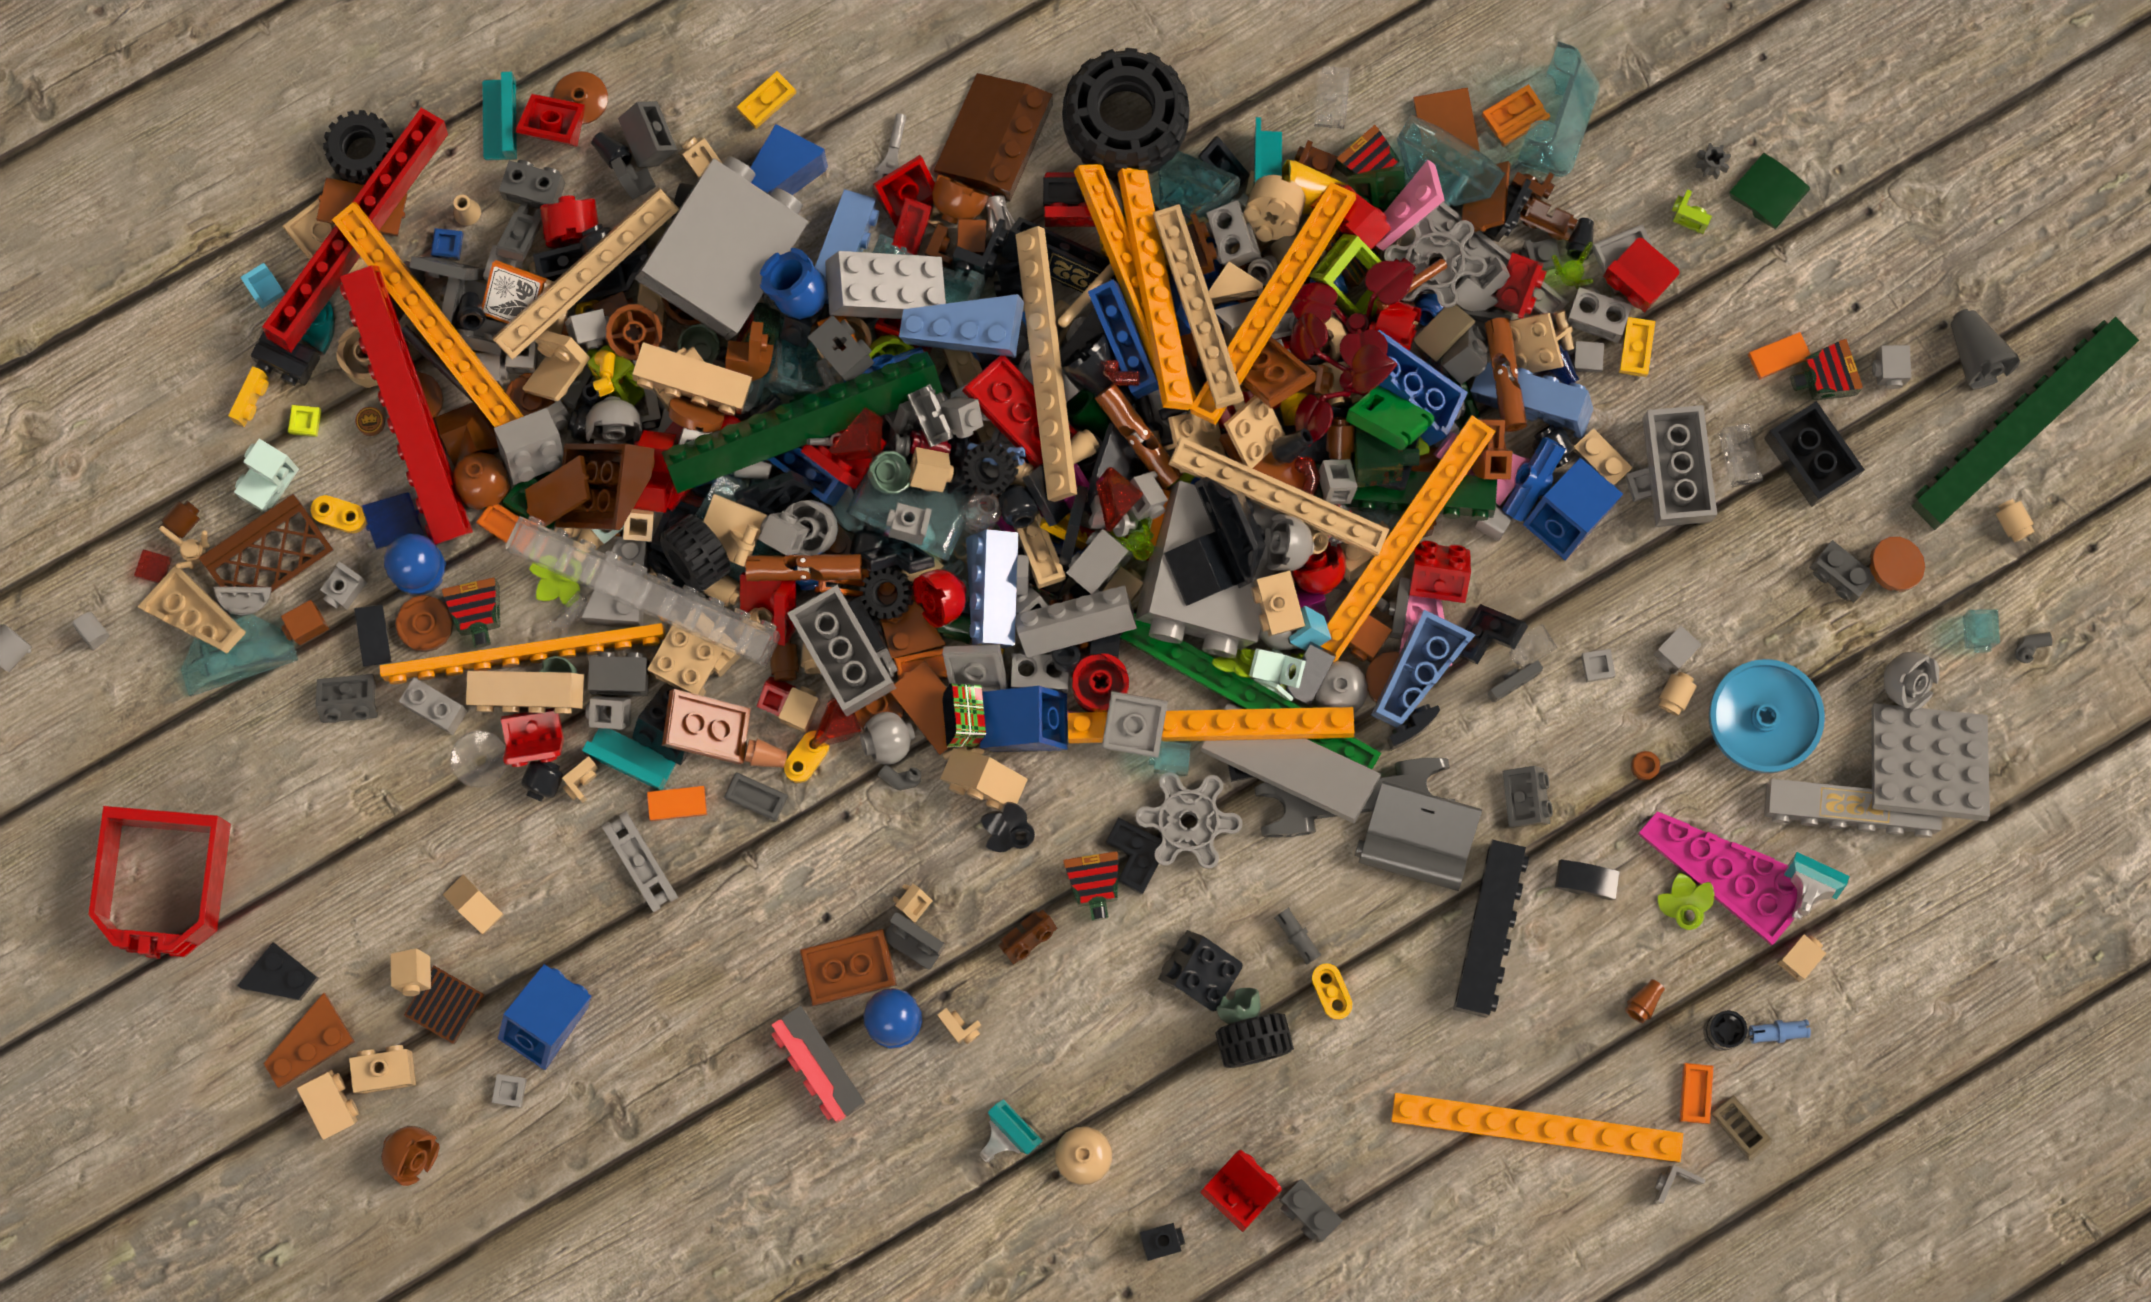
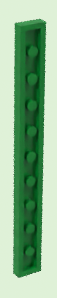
[1120,613,1381,769]

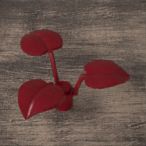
[1289,261,1414,370]
[1290,313,1397,447]

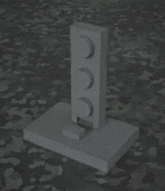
[409,256,485,350]

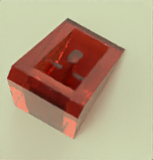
[828,407,882,461]
[1096,467,1143,531]
[811,697,862,748]

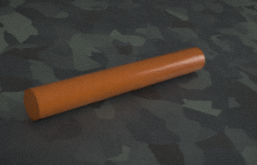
[1376,259,1447,311]

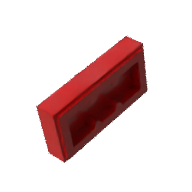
[889,197,933,255]

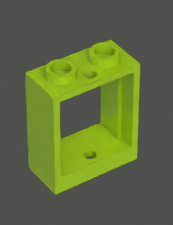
[1310,234,1382,317]

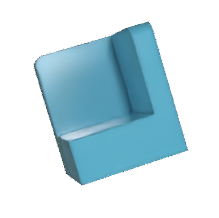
[240,263,285,309]
[1289,606,1332,651]

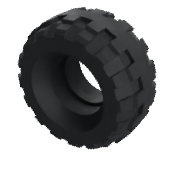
[1062,48,1190,178]

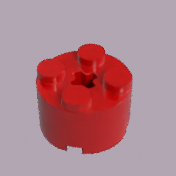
[540,195,599,249]
[1369,301,1421,351]
[1072,654,1129,712]

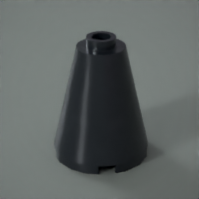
[1062,332,1136,405]

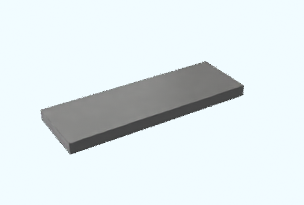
[1201,703,1381,823]

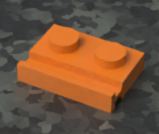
[1482,84,1551,148]

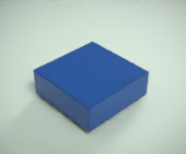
[431,228,464,260]

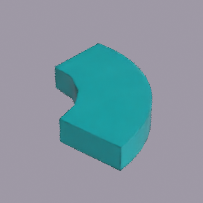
[301,300,335,355]

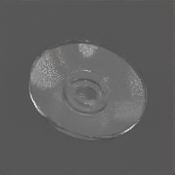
[450,731,507,787]

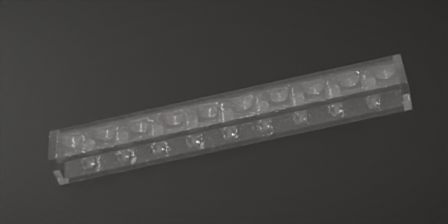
[505,516,781,668]

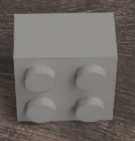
[494,408,563,485]
[1066,529,1136,594]

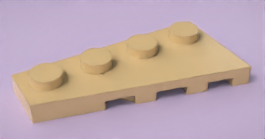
[138,566,246,653]

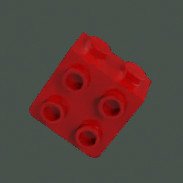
[1603,237,1680,313]
[501,708,564,767]
[1200,1150,1282,1232]

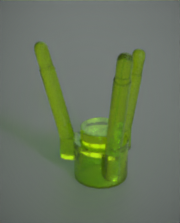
[1551,242,1593,289]
[1105,518,1154,561]

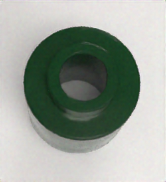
[938,613,972,644]

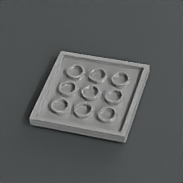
[1872,703,1990,821]

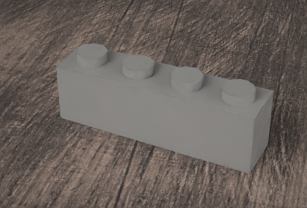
[1016,585,1137,658]

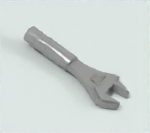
[875,113,907,180]

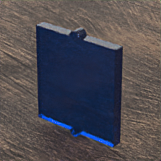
[361,492,424,550]

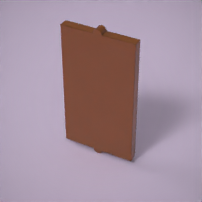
[1461,161,1511,232]
[316,177,407,237]
[525,455,591,532]
[890,660,950,755]

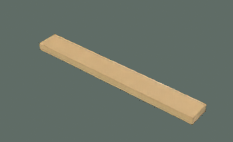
[492,187,679,360]
[1153,204,1244,409]
[1168,437,1389,557]

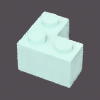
[234,439,299,513]

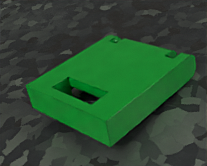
[1346,385,1434,450]

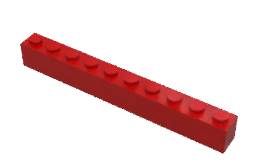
[262,107,448,353]
[340,265,473,545]

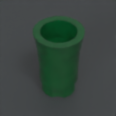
[1066,389,1111,443]

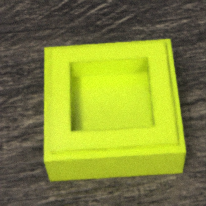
[288,405,321,437]

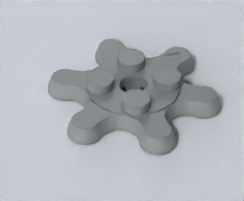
[1384,215,1487,308]
[1135,772,1243,869]

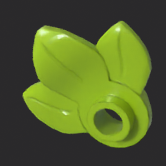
[529,556,583,607]
[1212,648,1255,677]
[1658,873,1714,930]

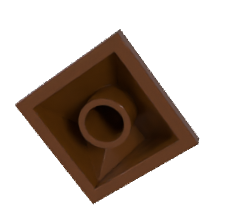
[435,402,499,467]

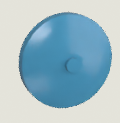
[1709,659,1825,774]

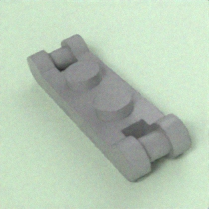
[602,811,678,912]

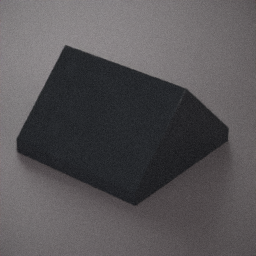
[1164,532,1238,606]

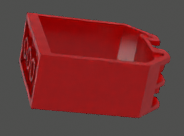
[88,806,231,959]

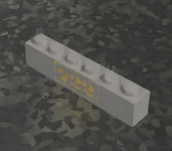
[1764,779,1942,838]

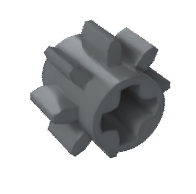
[1695,143,1731,179]

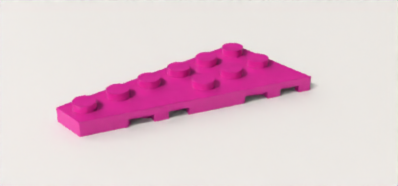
[1638,811,1797,946]

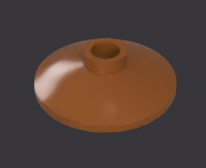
[553,71,608,125]

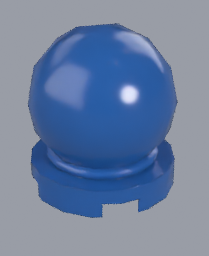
[760,248,828,319]
[384,534,446,596]
[863,988,922,1049]

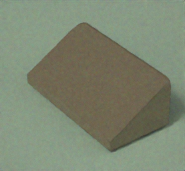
[1413,305,1475,362]

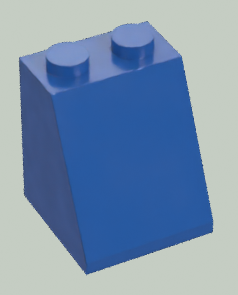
[750,124,828,195]
[1523,458,1623,561]
[980,686,1068,752]
[498,964,591,1070]

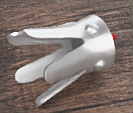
[985,192,1015,234]

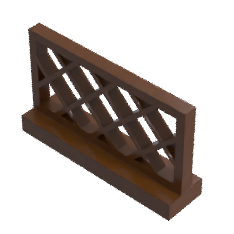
[199,494,334,593]

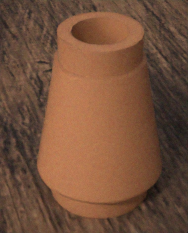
[744,738,787,768]

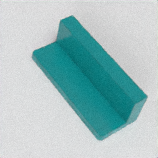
[482,71,517,161]
[1253,117,1282,186]
[582,728,676,791]

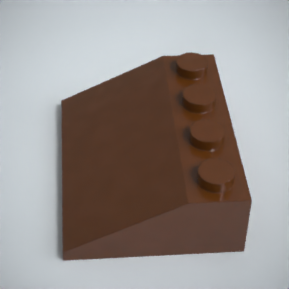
[934,73,1053,202]
[555,443,655,530]

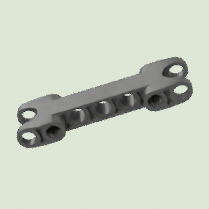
[1254,758,1456,838]

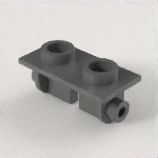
[907,384,953,447]

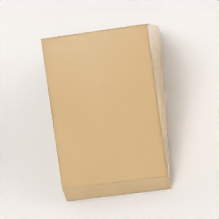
[1208,262,1263,305]
[443,874,504,935]

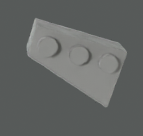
[582,536,650,627]

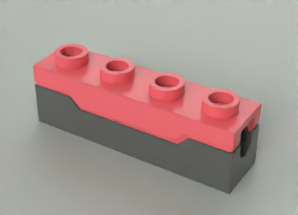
[771,1005,866,1123]

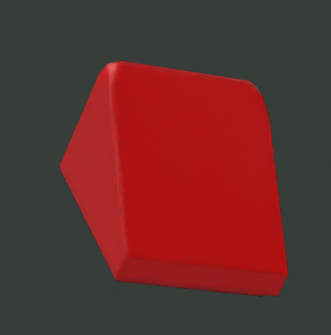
[756,676,796,716]

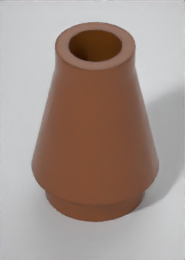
[1625,979,1665,1023]

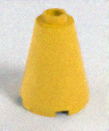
[1282,159,1348,214]

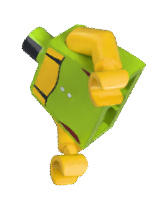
[586,345,645,406]

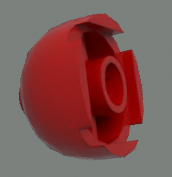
[1291,541,1346,594]
[913,569,967,628]

